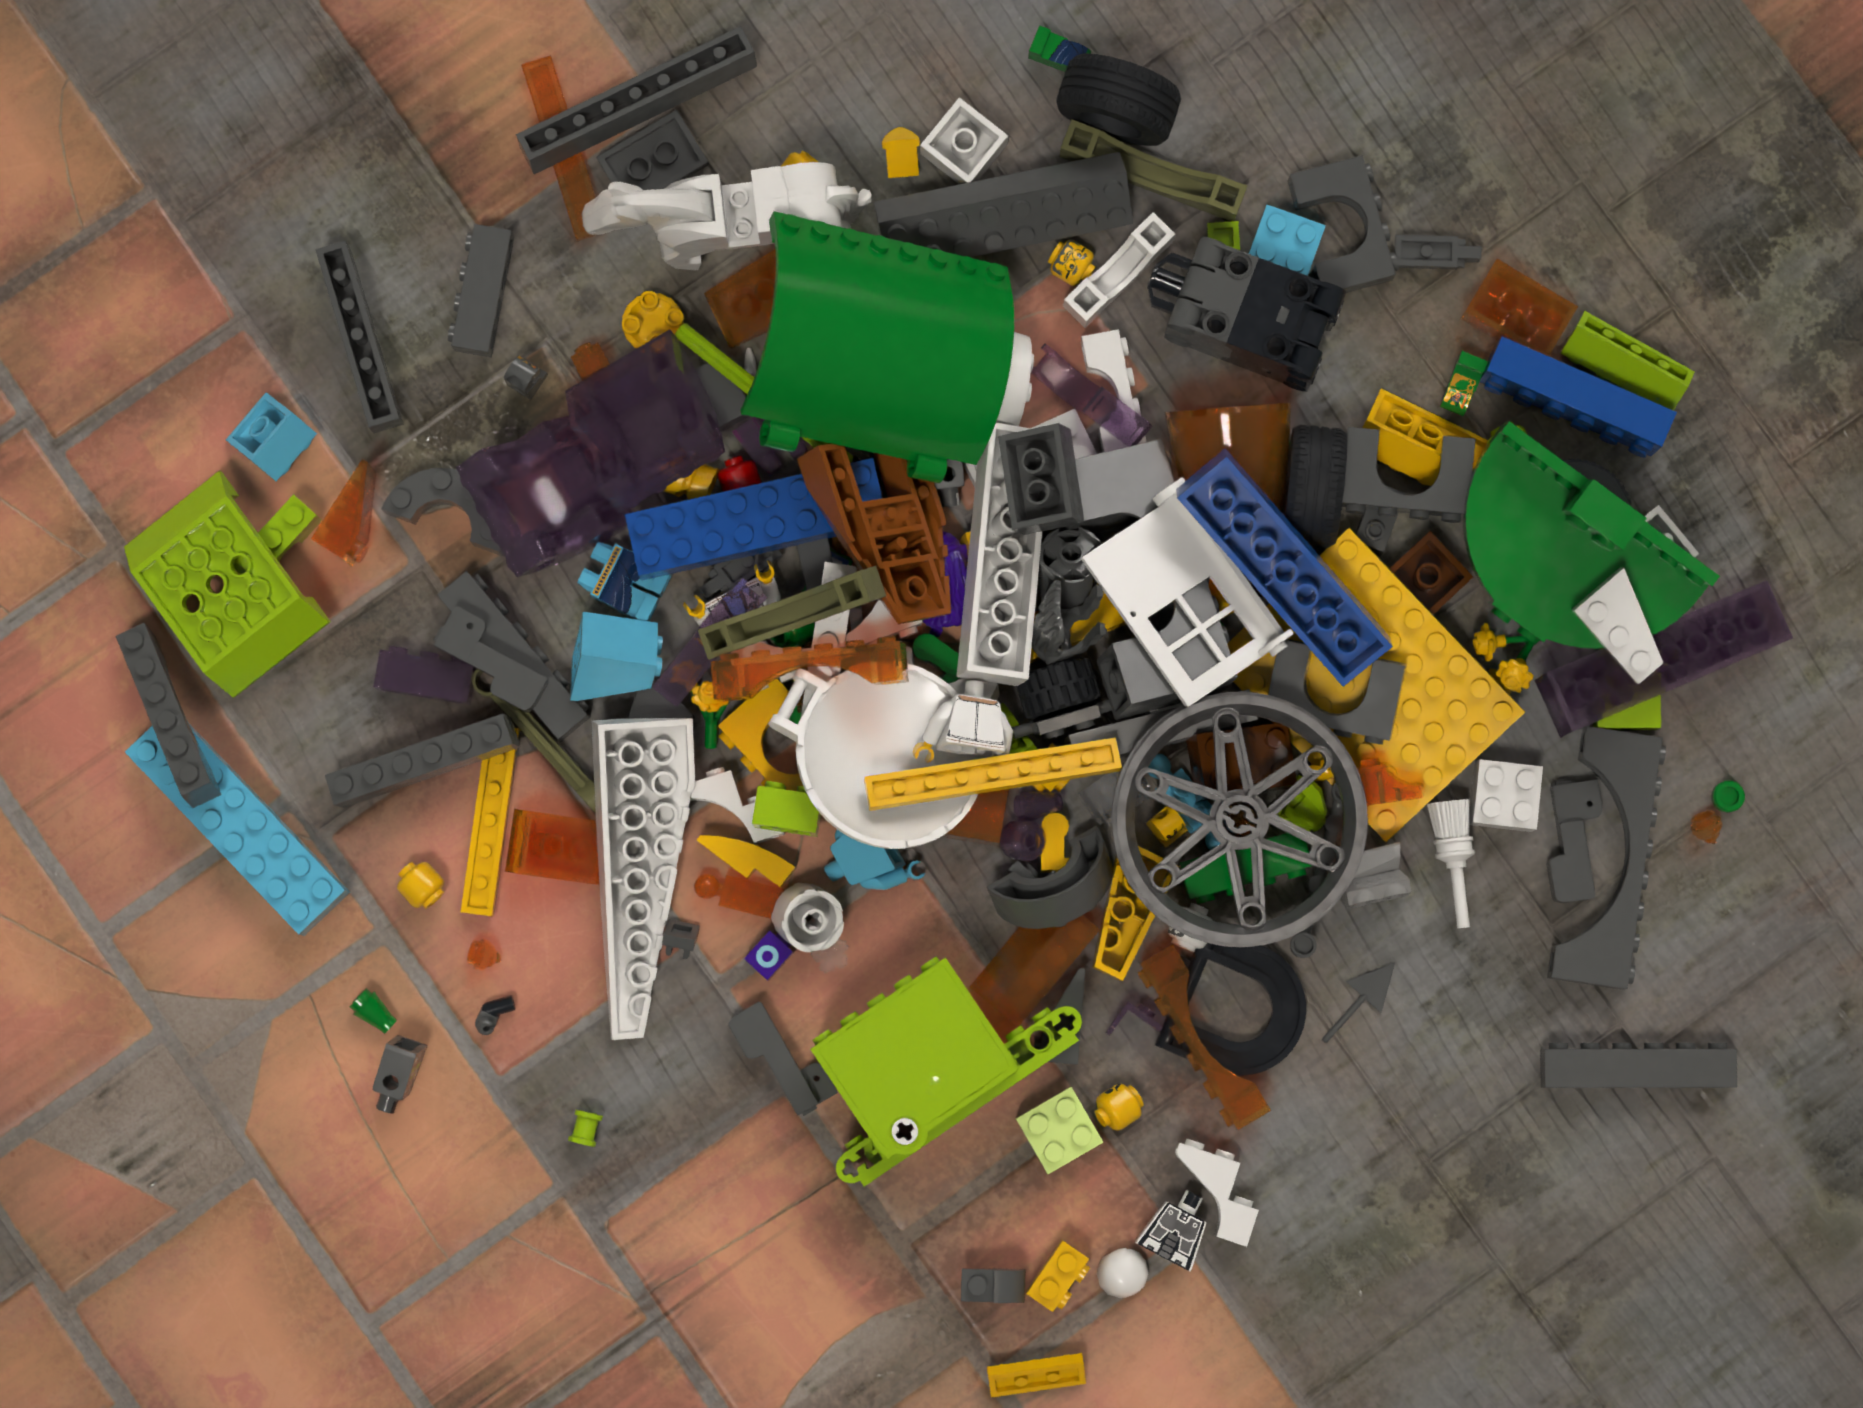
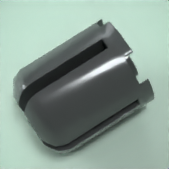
[1038,527,1101,609]

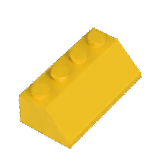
[1362,388,1488,486]

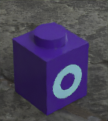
[744,930,794,981]

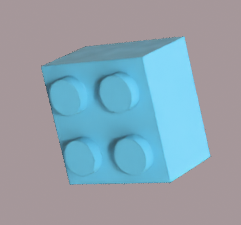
[1249,205,1326,276]

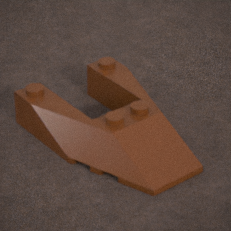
[797,444,951,625]

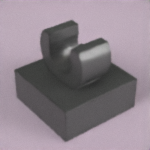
[662,919,700,959]

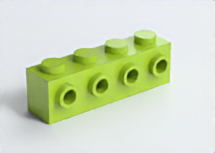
[1561,311,1695,410]

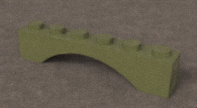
[1059,120,1247,221]
[698,566,887,660]

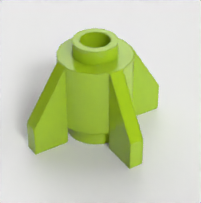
[1268,775,1327,832]

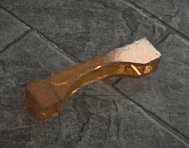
[711,636,909,702]
[1137,944,1271,1130]

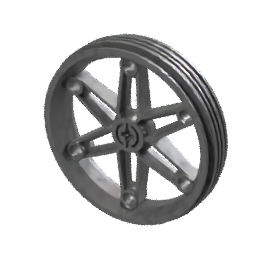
[1111,692,1368,947]

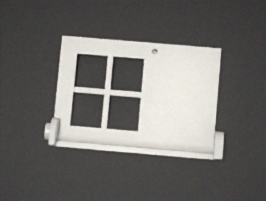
[1081,477,1294,708]

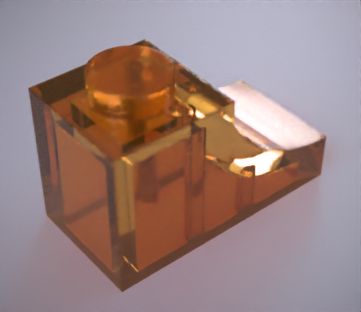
[1356,757,1424,805]

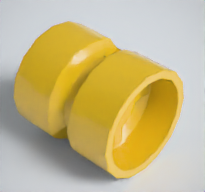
[663,453,719,500]

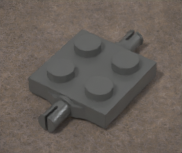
[1012,699,1112,740]

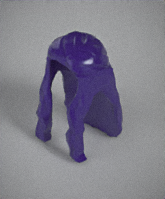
[922,532,968,637]

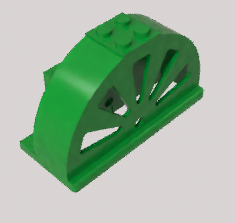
[1463,421,1720,649]

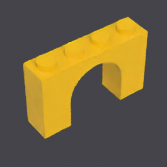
[718,679,803,791]

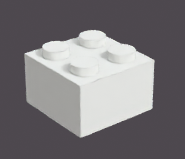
[920,97,1008,184]
[1469,759,1543,832]

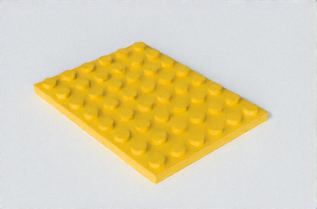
[1227,528,1526,842]

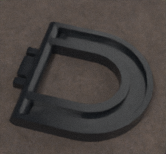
[1155,943,1306,1076]

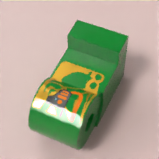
[1440,351,1488,416]

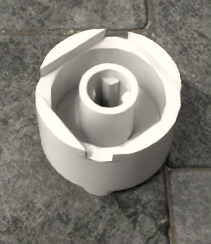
[771,882,844,952]

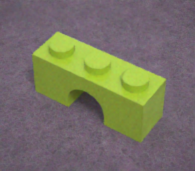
[234,494,322,574]

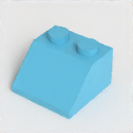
[226,393,317,482]

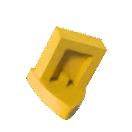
[882,127,920,178]

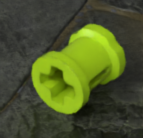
[568,1109,603,1147]

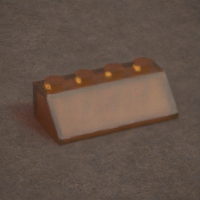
[969,915,1100,1027]

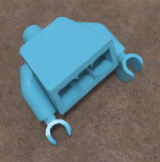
[824,830,925,890]

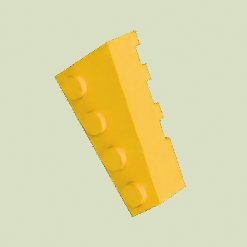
[1092,846,1179,981]

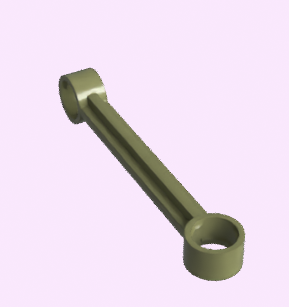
[472,669,596,814]

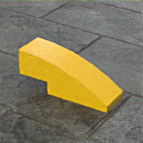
[697,835,796,888]

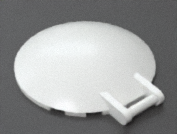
[768,661,981,849]

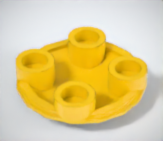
[622,291,684,353]

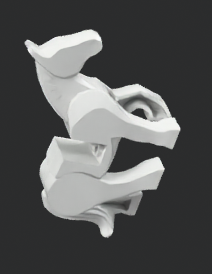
[582,162,872,270]

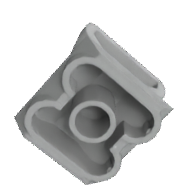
[1335,842,1411,909]

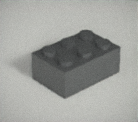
[998,423,1085,535]

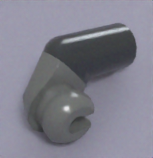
[475,995,516,1035]

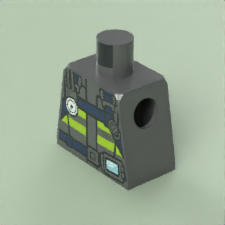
[372,1035,428,1114]

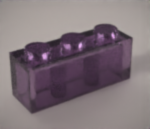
[373,646,476,705]

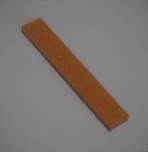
[521,55,596,241]

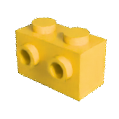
[1026,1239,1090,1312]

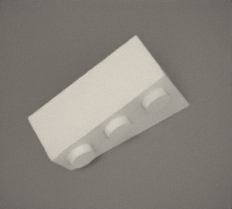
[1571,567,1663,684]

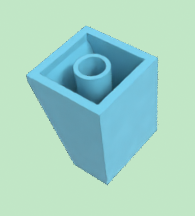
[570,612,663,701]

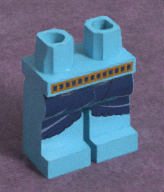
[577,542,673,621]

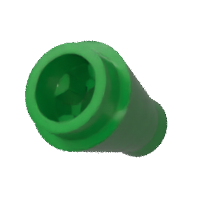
[349,988,397,1034]

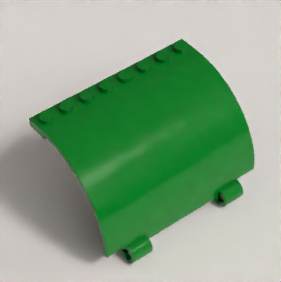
[740,211,1014,484]

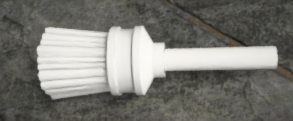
[1427,799,1475,929]

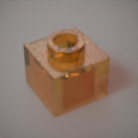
[571,342,612,384]

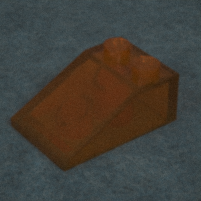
[704,249,776,348]
[311,459,376,567]
[505,809,599,885]

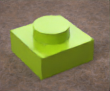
[1206,221,1240,250]

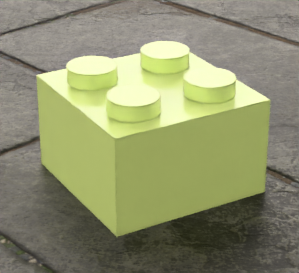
[1015,1087,1104,1174]

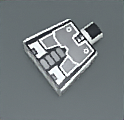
[1135,1190,1206,1272]

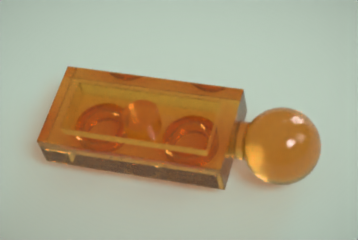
[694,874,785,919]

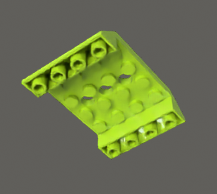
[124,471,331,698]

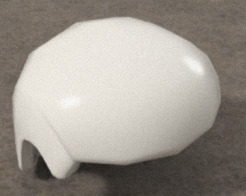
[1097,1248,1149,1298]

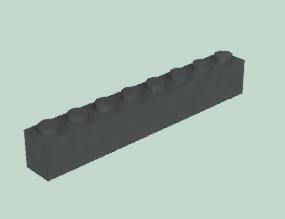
[516,26,757,174]

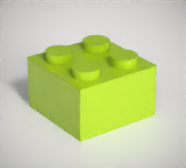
[752,781,821,837]

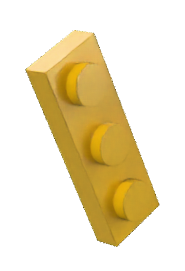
[987,1353,1086,1398]

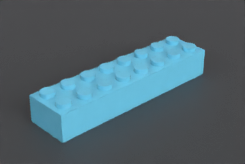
[125,724,350,936]

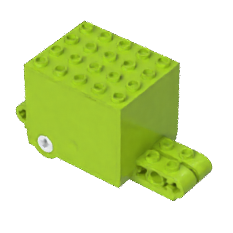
[810,956,1082,1187]

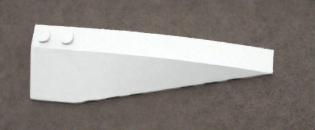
[591,718,695,1040]

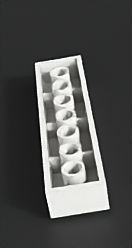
[957,423,1042,686]

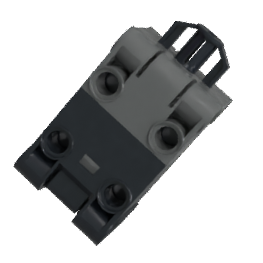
[1147,237,1346,392]

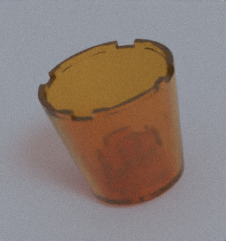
[1165,402,1292,515]

